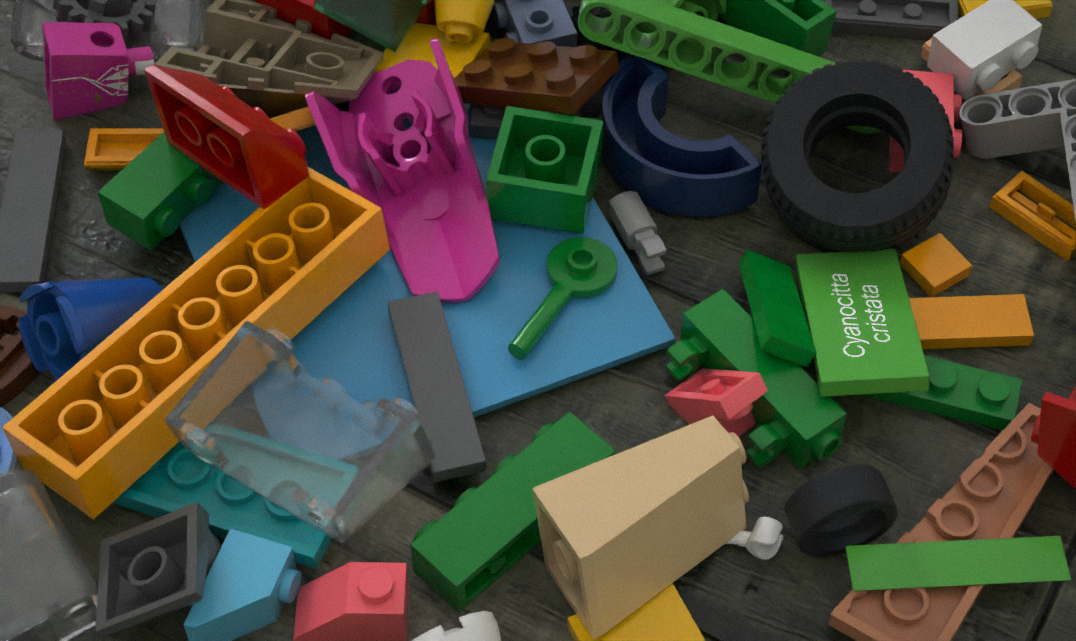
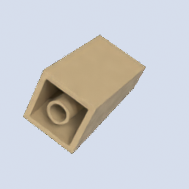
[532,415,749,639]

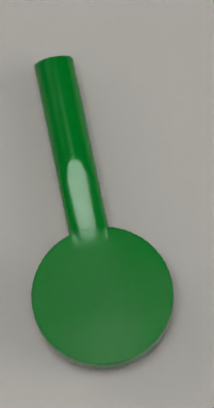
[508,237,617,360]

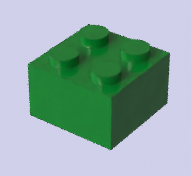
[486,106,603,234]

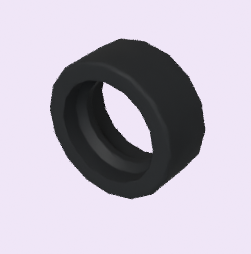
[784,464,898,557]

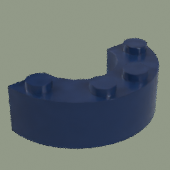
[602,54,762,217]

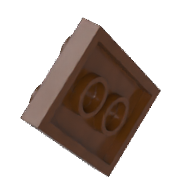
[454,38,620,114]

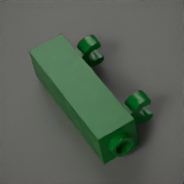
[665,289,847,469]

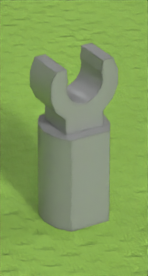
[608,191,667,276]

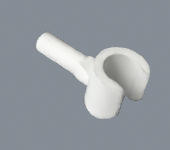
[725,517,784,560]

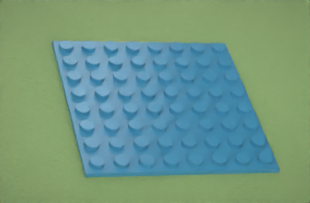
[179,103,676,464]

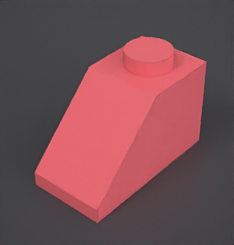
[293,562,410,641]

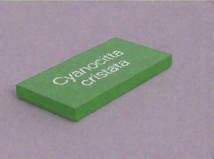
[795,249,930,397]

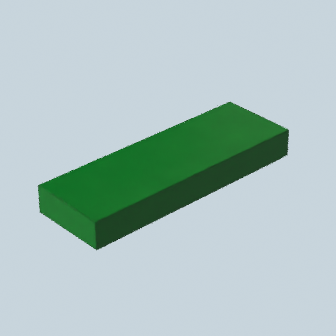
[738,249,816,367]

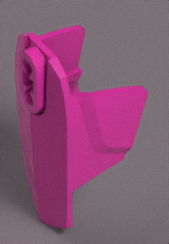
[305,38,501,303]

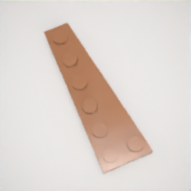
[828,403,1054,641]

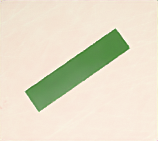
[845,536,1071,591]

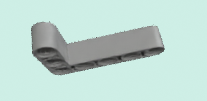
[959,79,1076,221]

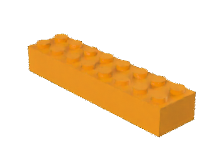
[2,167,390,520]

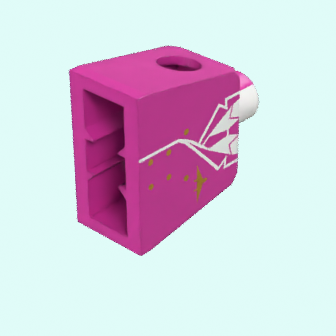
[42,22,154,120]

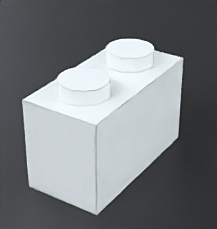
[927,0,1043,100]

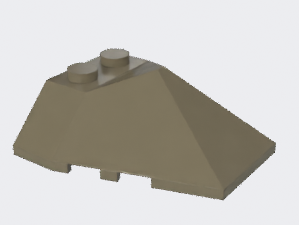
[154,0,384,119]

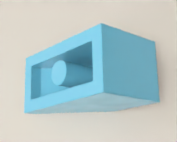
[183,528,302,641]

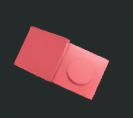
[664,368,768,437]

